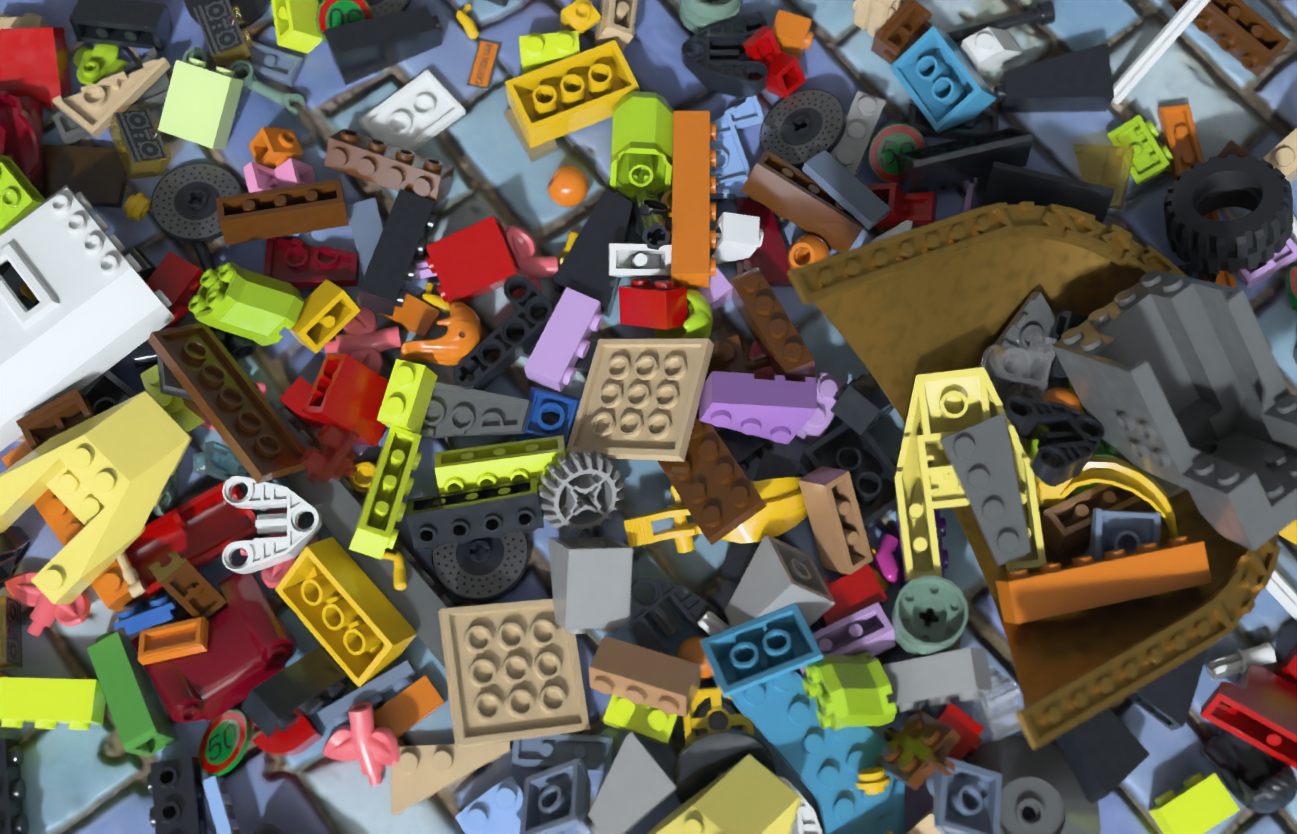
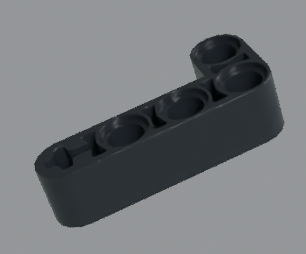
[453,275,554,391]

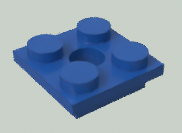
[516,387,581,453]
[113,590,181,635]

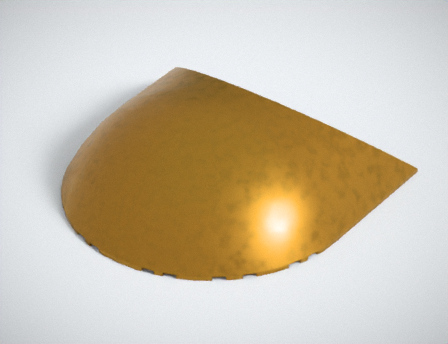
[787,201,1281,749]

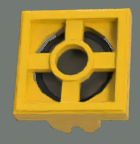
[683,687,754,745]

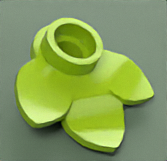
[73,44,129,86]

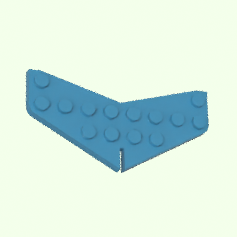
[730,670,905,834]

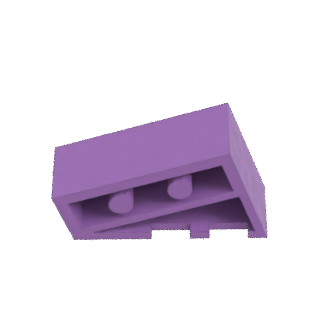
[699,371,818,445]

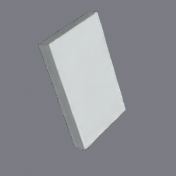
[358,69,466,152]

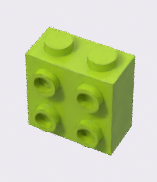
[0,155,45,233]

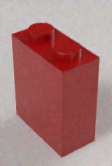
[0,27,72,107]
[425,216,523,304]
[302,353,389,446]

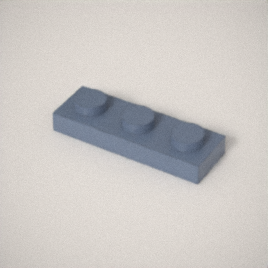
[317,660,417,727]

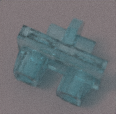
[193,441,248,486]

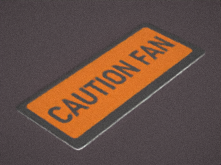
[467,39,502,89]

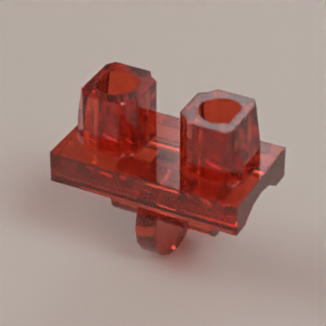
[299,423,360,483]

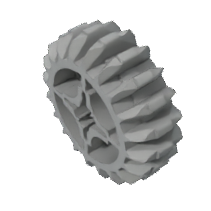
[538,449,624,536]

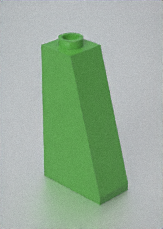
[87,631,178,757]

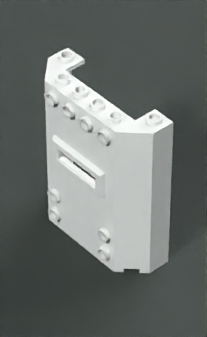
[0,185,175,452]

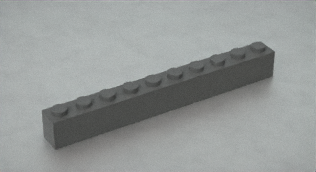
[269,401,455,668]

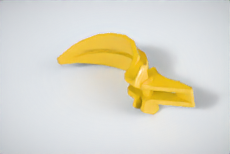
[1034,455,1178,538]
[624,477,808,553]

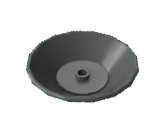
[962,736,1101,834]

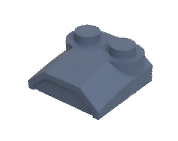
[1084,509,1161,560]
[520,757,591,834]
[926,757,1002,834]

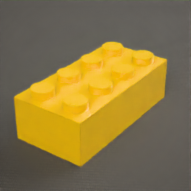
[505,40,640,148]
[275,536,418,688]

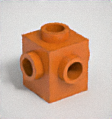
[248,127,304,170]

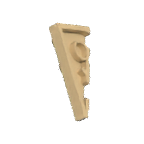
[52,57,171,139]
[391,741,511,815]

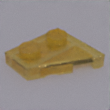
[1073,144,1135,210]

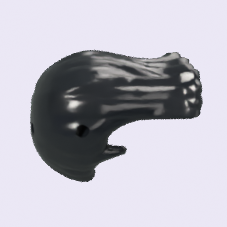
[1200,729,1297,813]

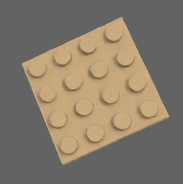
[566,338,714,462]
[438,599,590,748]

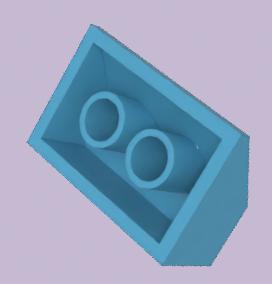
[889,25,996,133]
[700,603,823,698]

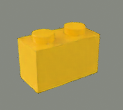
[289,279,361,354]

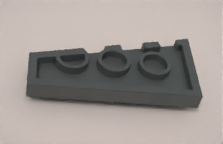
[53,47,170,145]
[977,291,1056,402]
[420,382,532,439]
[940,413,1031,566]

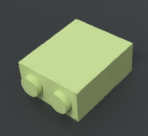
[158,57,244,150]

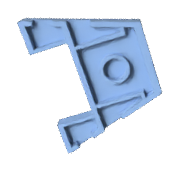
[710,96,764,199]

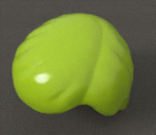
[654,289,713,339]

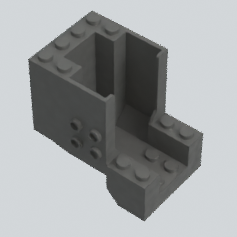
[1052,270,1297,551]

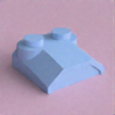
[455,776,523,834]

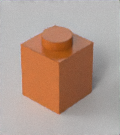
[771,9,815,59]

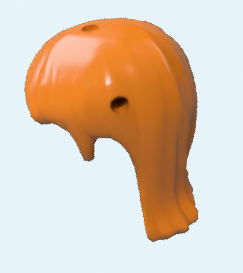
[401,301,482,366]

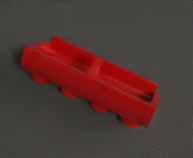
[125,479,260,599]

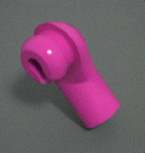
[873,534,901,584]

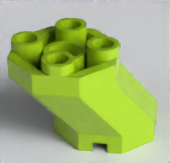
[610,91,674,202]
[188,262,304,346]
[802,651,897,731]

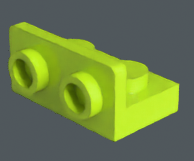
[1107,114,1174,186]

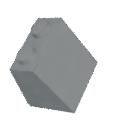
[725,535,835,628]
[548,536,633,634]
[588,732,676,834]

